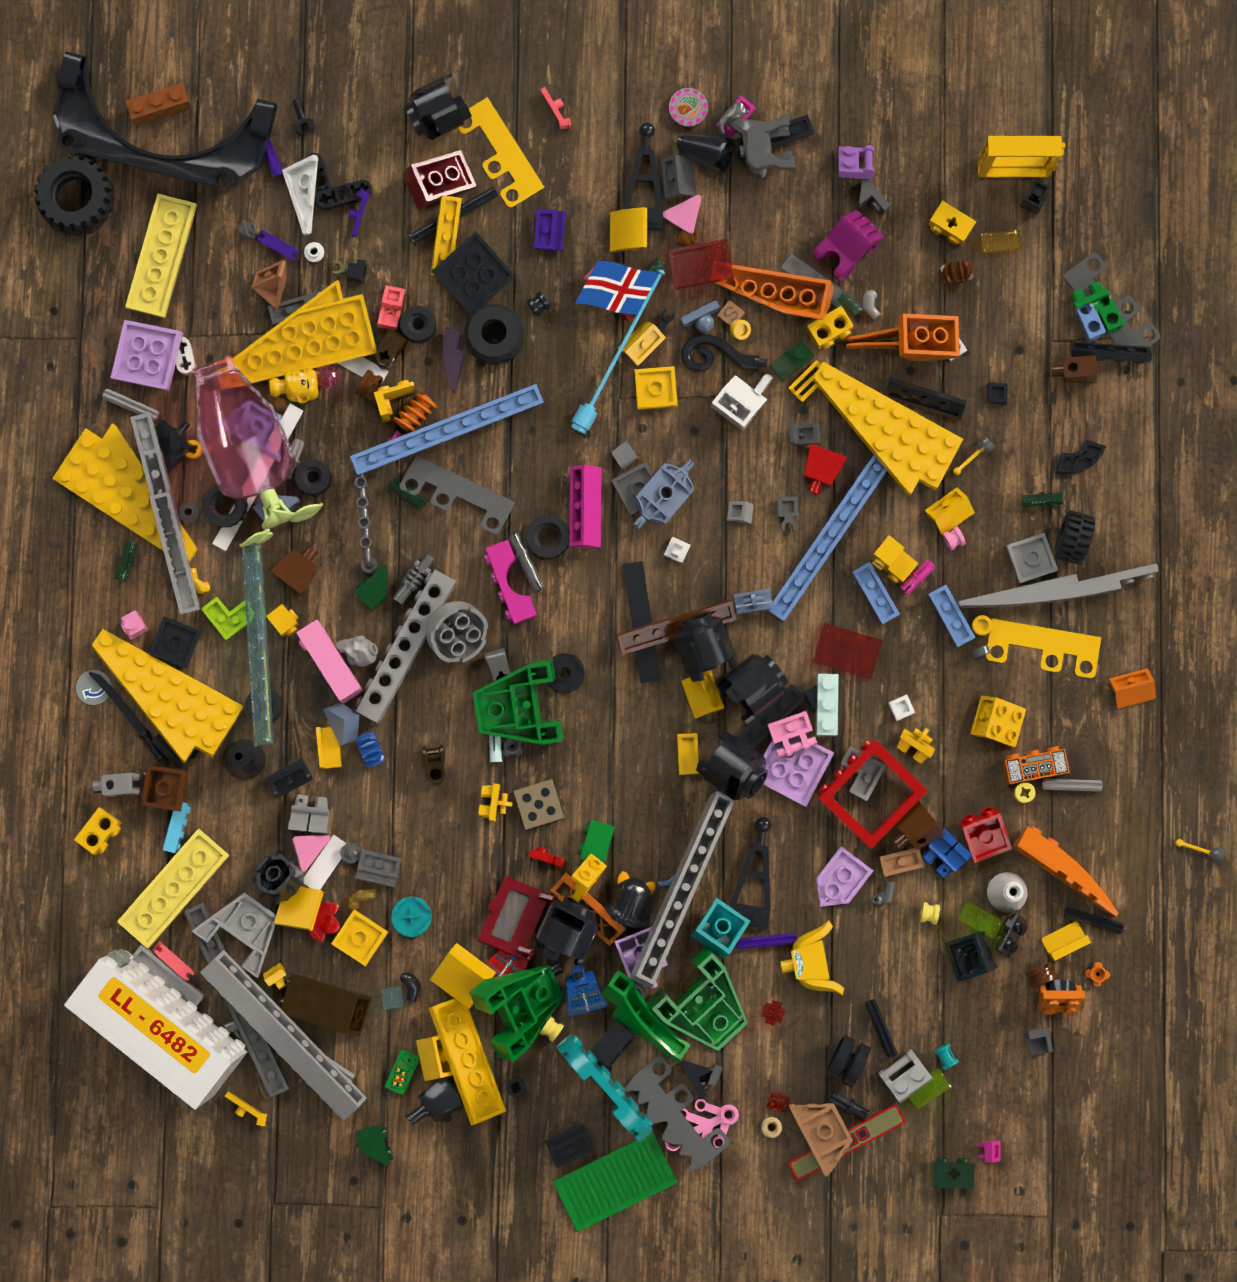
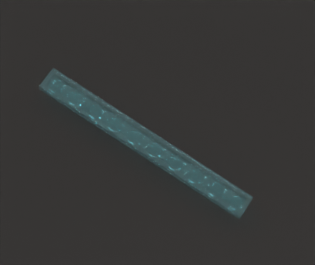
[242,543,274,747]

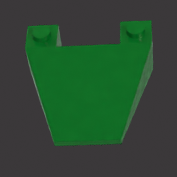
[473,658,565,744]
[646,946,748,1051]
[469,965,564,1063]

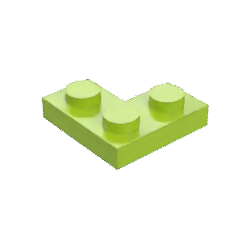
[201,597,258,641]

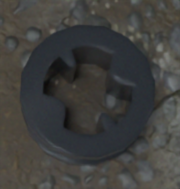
[507,1078,525,1097]

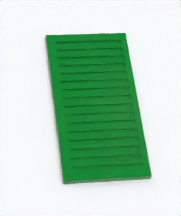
[553,1132,678,1232]

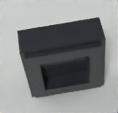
[986,383,1008,405]

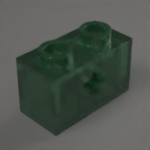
[931,1158,975,1189]

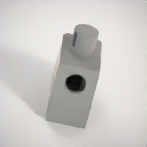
[93,773,144,797]

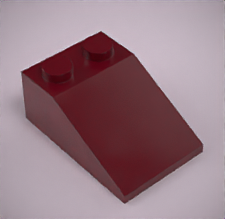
[402,150,477,210]

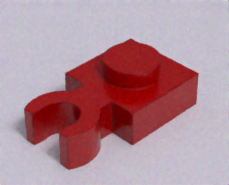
[529,847,565,867]

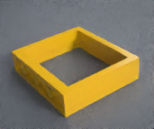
[978,136,1065,178]

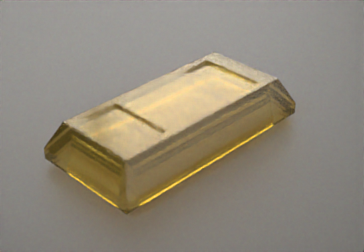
[980,230,1022,253]

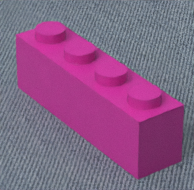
[569,464,601,549]

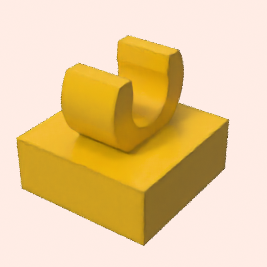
[263,963,286,990]

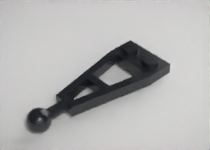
[623,122,663,230]
[729,817,771,929]

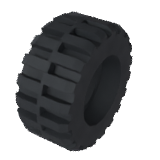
[34,155,115,236]

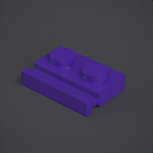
[534,209,566,252]

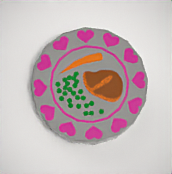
[669,88,708,128]

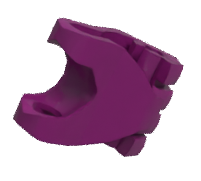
[813,210,884,281]

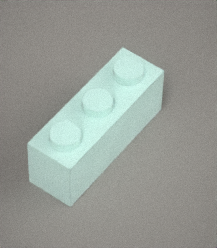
[815,674,838,737]

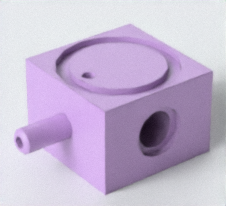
[615,927,668,989]

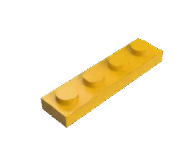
[430,195,462,275]

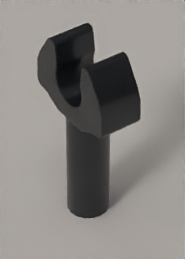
[292,98,315,136]

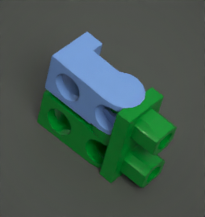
[1071,281,1125,343]

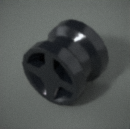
[527,291,551,317]

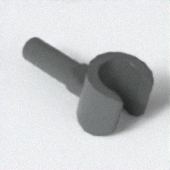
[225,1021,246,1046]

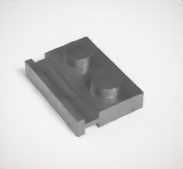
[355,849,402,887]

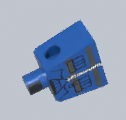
[565,965,607,1016]

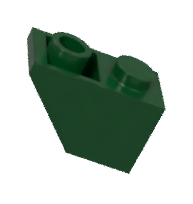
[355,565,389,612]
[356,1124,394,1166]

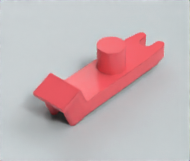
[540,87,571,130]
[152,941,195,981]

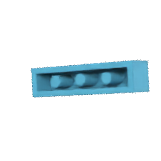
[163,802,191,853]

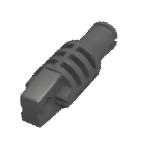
[393,554,434,605]

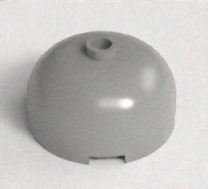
[426,601,488,663]

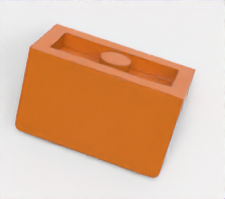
[1109,668,1156,709]

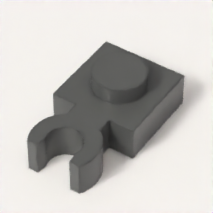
[777,496,799,532]

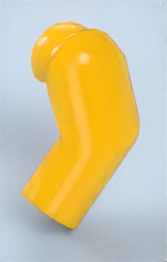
[191,568,210,594]

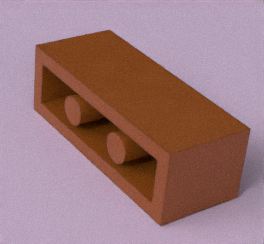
[126,83,192,126]

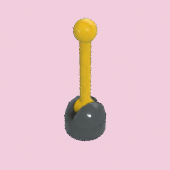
[953,436,995,475]
[1175,839,1225,865]

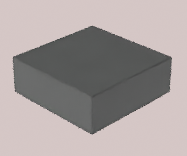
[707,1064,723,1086]

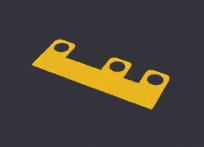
[458,97,545,207]
[986,619,1101,678]

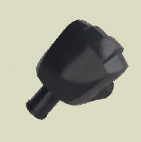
[405,1077,464,1127]

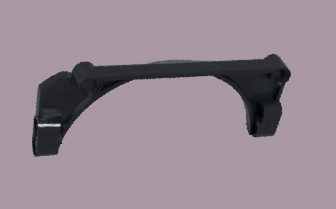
[53,51,277,190]

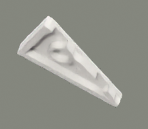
[282,155,318,235]

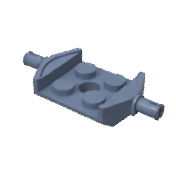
[633,459,695,530]

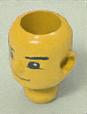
[269,369,319,403]

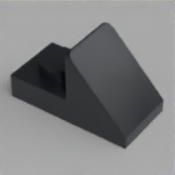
[1020,178,1051,215]
[681,1060,712,1100]

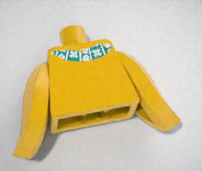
[780,920,844,996]

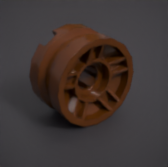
[355,370,383,402]
[1025,962,1058,989]

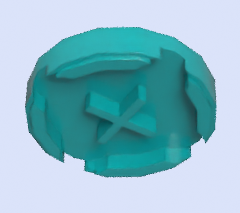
[391,896,432,937]

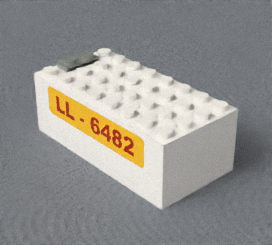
[64,949,248,1110]

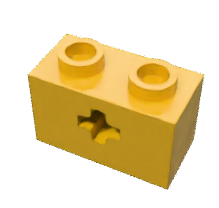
[928,200,976,246]

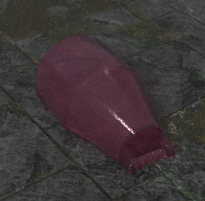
[192,355,296,498]

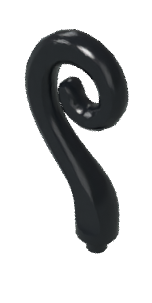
[681,334,767,372]

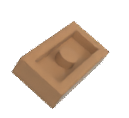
[879,848,924,877]

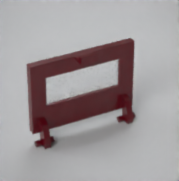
[477,876,557,960]

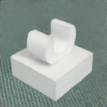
[664,537,690,564]

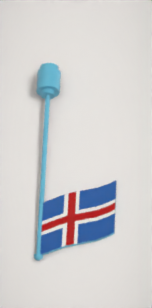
[571,261,665,434]

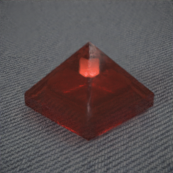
[766,1092,791,1112]

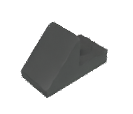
[858,179,891,215]

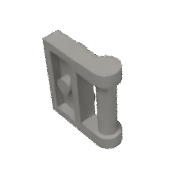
[878,1049,933,1103]

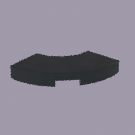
[1055,440,1106,474]

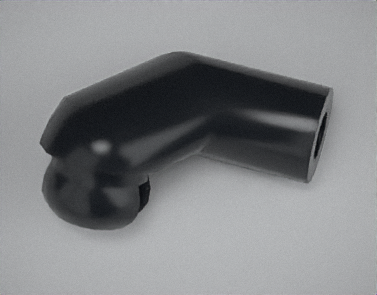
[400,972,420,1002]

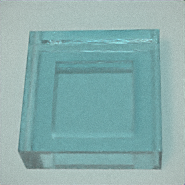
[381,986,405,1010]

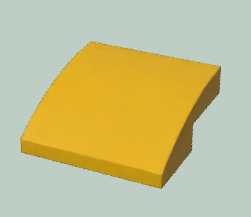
[610,207,647,253]

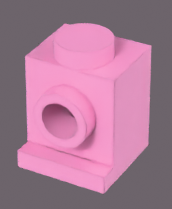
[121,610,149,640]

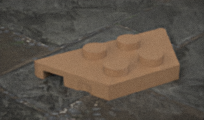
[789,1104,853,1177]

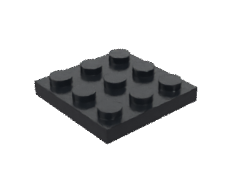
[431,231,516,315]

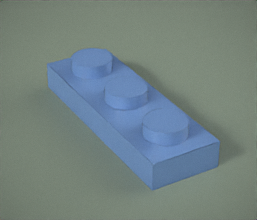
[852,562,900,625]
[928,585,975,648]

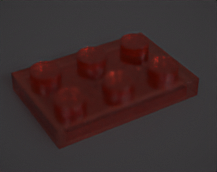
[669,238,734,290]
[813,623,882,679]

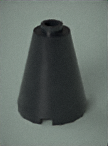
[677,133,734,176]
[225,739,266,780]

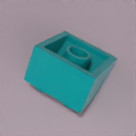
[690,898,750,959]

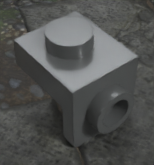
[788,423,820,446]

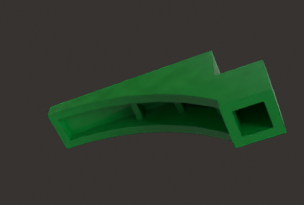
[601,970,690,1063]

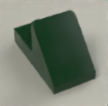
[770,341,814,382]

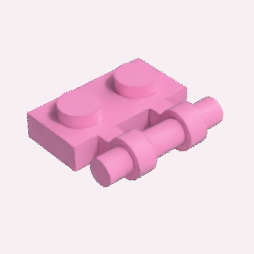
[767,711,817,757]

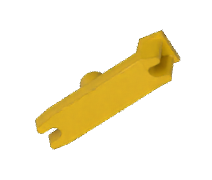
[225,1091,267,1126]

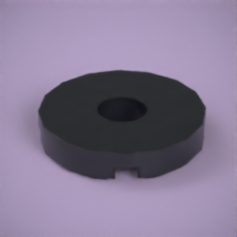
[547,653,585,694]

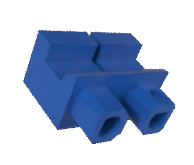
[922,828,972,878]

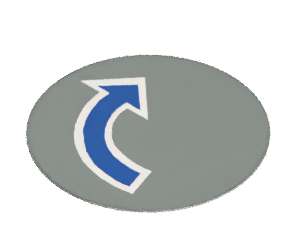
[76,670,111,705]

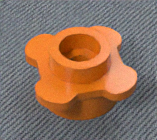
[1085,962,1110,987]

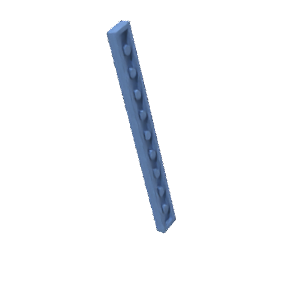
[350,384,544,476]
[767,455,887,622]

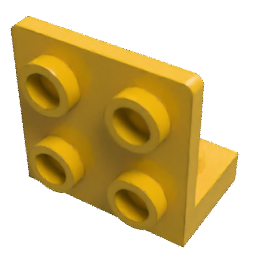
[374,380,416,423]
[970,696,1026,747]

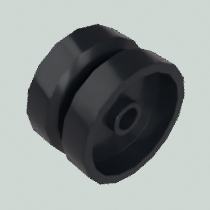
[825,1034,871,1088]

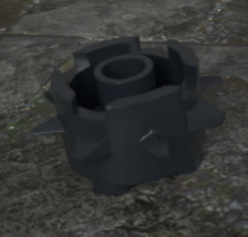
[252,850,304,904]

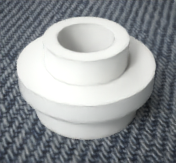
[304,242,324,262]

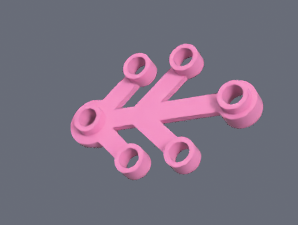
[665,1099,739,1151]

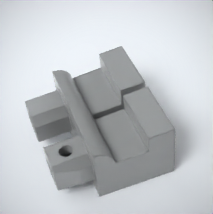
[288,795,330,834]

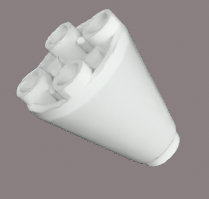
[987,872,1028,913]

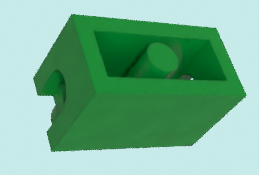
[577,820,615,863]

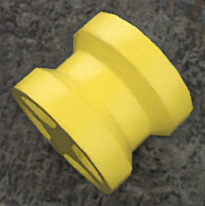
[1013,783,1035,803]
[920,902,940,925]
[540,1017,564,1042]

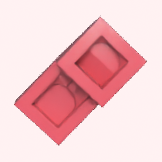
[377,285,405,331]

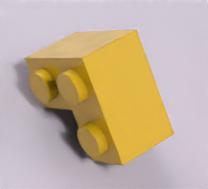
[870,535,918,584]

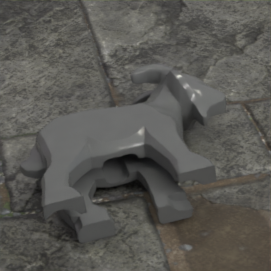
[717,102,796,178]

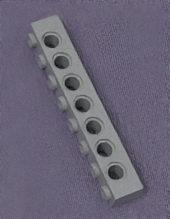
[355,570,457,724]

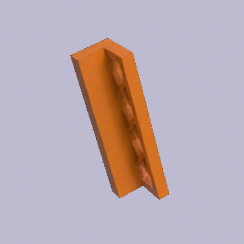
[550,873,626,946]

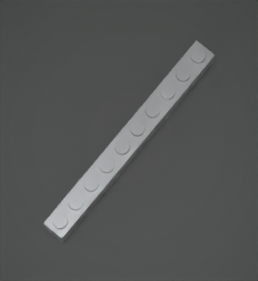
[630,791,735,987]
[200,950,367,1121]

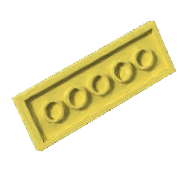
[125,194,197,319]
[117,828,230,949]

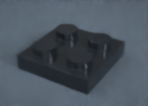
[149,617,202,669]

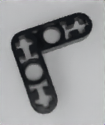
[306,153,373,210]

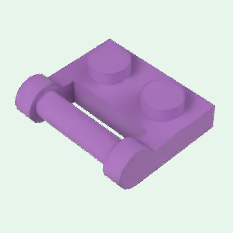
[838,145,875,179]

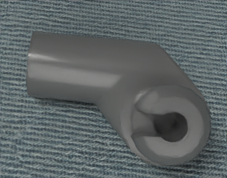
[871,881,896,907]

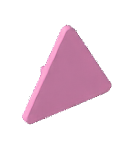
[663,195,702,234]
[292,835,330,872]

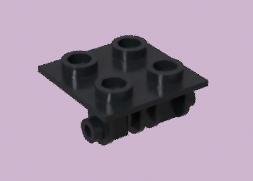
[995,913,1028,958]

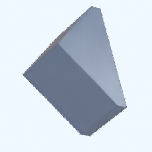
[323,703,360,746]

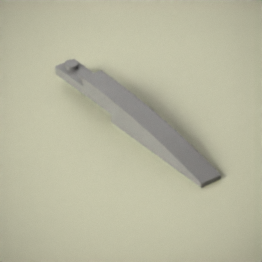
[130,412,200,614]
[957,563,1159,608]

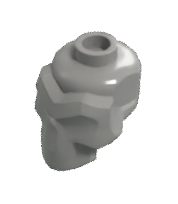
[336,635,378,667]

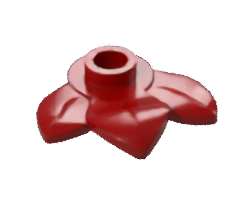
[309,902,341,942]

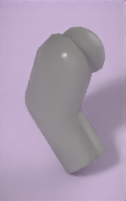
[862,290,881,320]

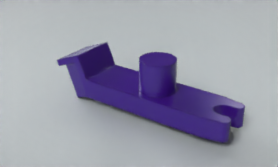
[348,188,371,237]
[255,229,300,261]

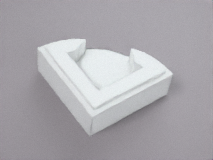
[754,374,773,395]

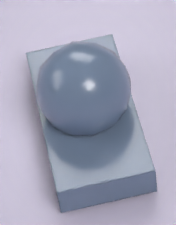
[681,301,720,333]

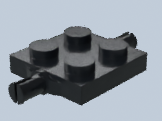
[137,419,193,475]

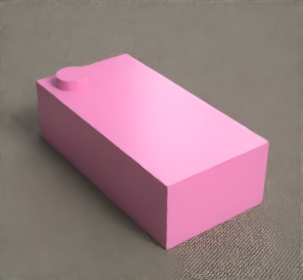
[296,620,364,704]

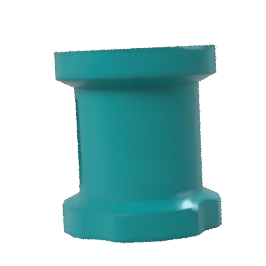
[933,1043,959,1070]

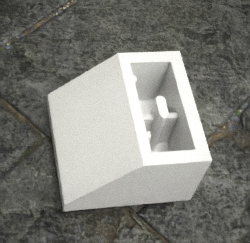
[711,375,767,431]

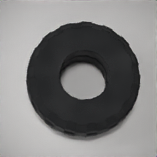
[464,304,524,365]

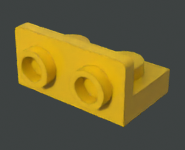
[571,854,607,902]

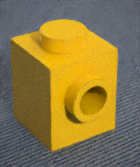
[266,604,299,637]

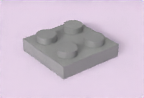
[1006,533,1058,584]

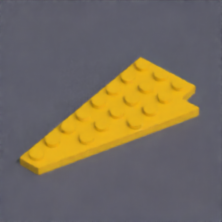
[216,280,377,390]
[812,362,963,496]
[52,423,198,562]
[92,629,244,763]

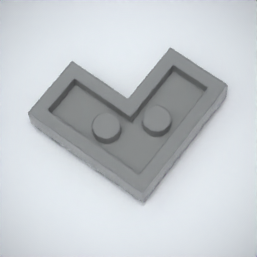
[841,746,886,801]

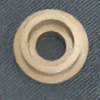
[761,1117,782,1138]

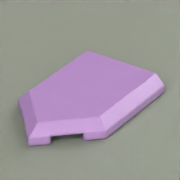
[816,846,873,907]

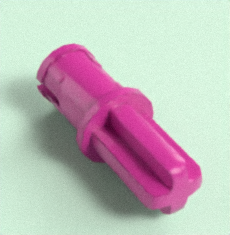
[899,560,935,595]

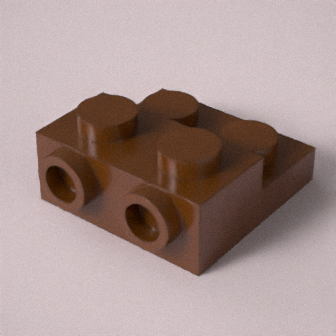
[139,765,188,812]

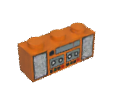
[1002,746,1070,785]

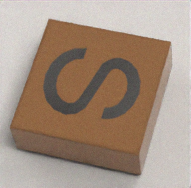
[717,300,745,327]

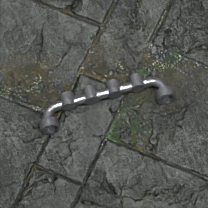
[353,467,378,574]

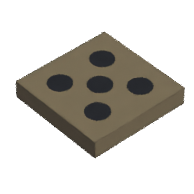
[514,779,564,830]

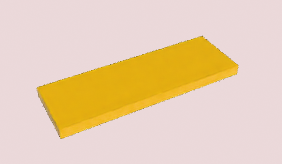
[428,998,506,1126]

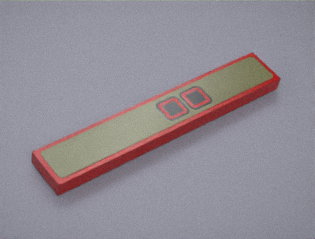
[787,1104,906,1181]

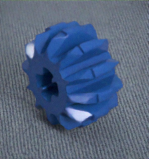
[356,732,384,768]

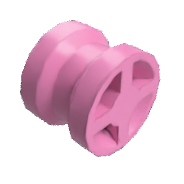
[942,526,966,551]

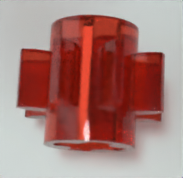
[761,1000,786,1026]

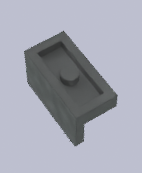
[661,155,695,199]

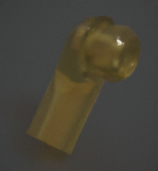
[347,889,376,910]

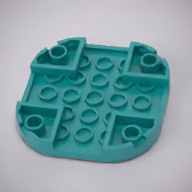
[557,1034,653,1143]

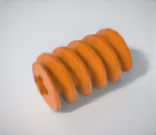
[393,392,437,434]

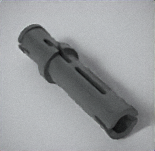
[507,533,545,593]

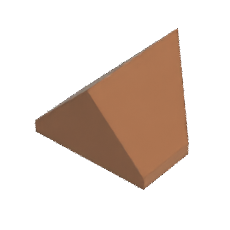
[252,260,287,311]

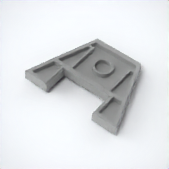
[191,892,276,978]

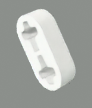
[176,337,196,375]

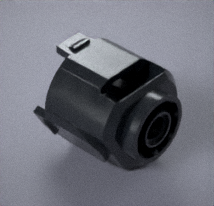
[404,74,472,140]
[673,612,738,682]
[717,654,788,724]
[696,731,769,801]
[536,896,598,966]

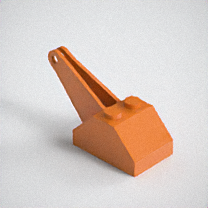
[846,314,960,361]

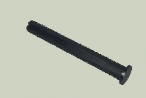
[407,187,498,247]

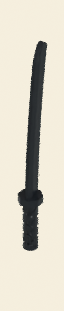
[89,672,164,761]

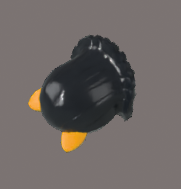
[604,871,655,928]

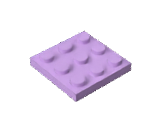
[111,320,183,391]
[763,736,834,807]

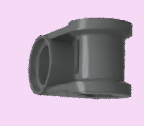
[485,648,510,681]

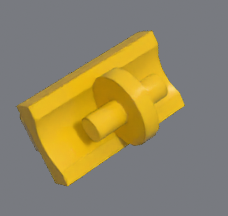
[897,728,935,764]
[478,783,513,821]

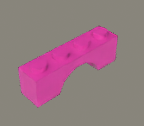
[484,540,537,625]

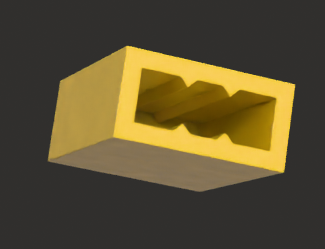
[430,943,496,1009]

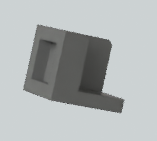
[1025,1027,1053,1055]

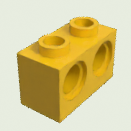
[806,306,854,350]
[74,807,122,855]

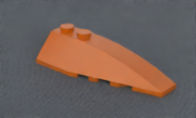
[711,262,834,320]
[1012,826,1118,917]

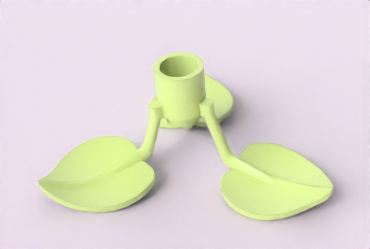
[239,489,323,547]

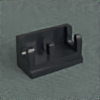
[265,758,314,798]
[590,1021,635,1069]

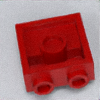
[958,807,1012,863]

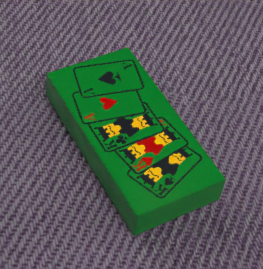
[384,1049,420,1095]

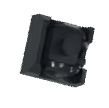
[945,931,998,982]

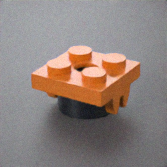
[1037,979,1085,1015]

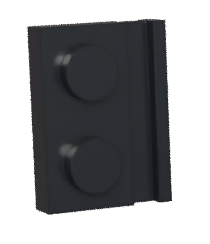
[545,1123,594,1168]

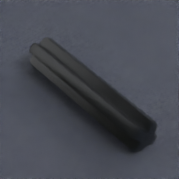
[1064,907,1124,934]
[865,999,898,1058]

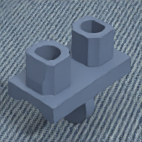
[734,588,773,615]

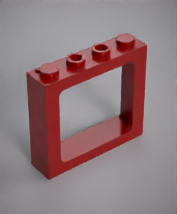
[817,738,928,849]

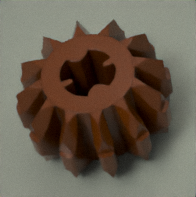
[939,260,974,285]

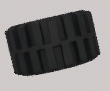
[1055,510,1095,565]

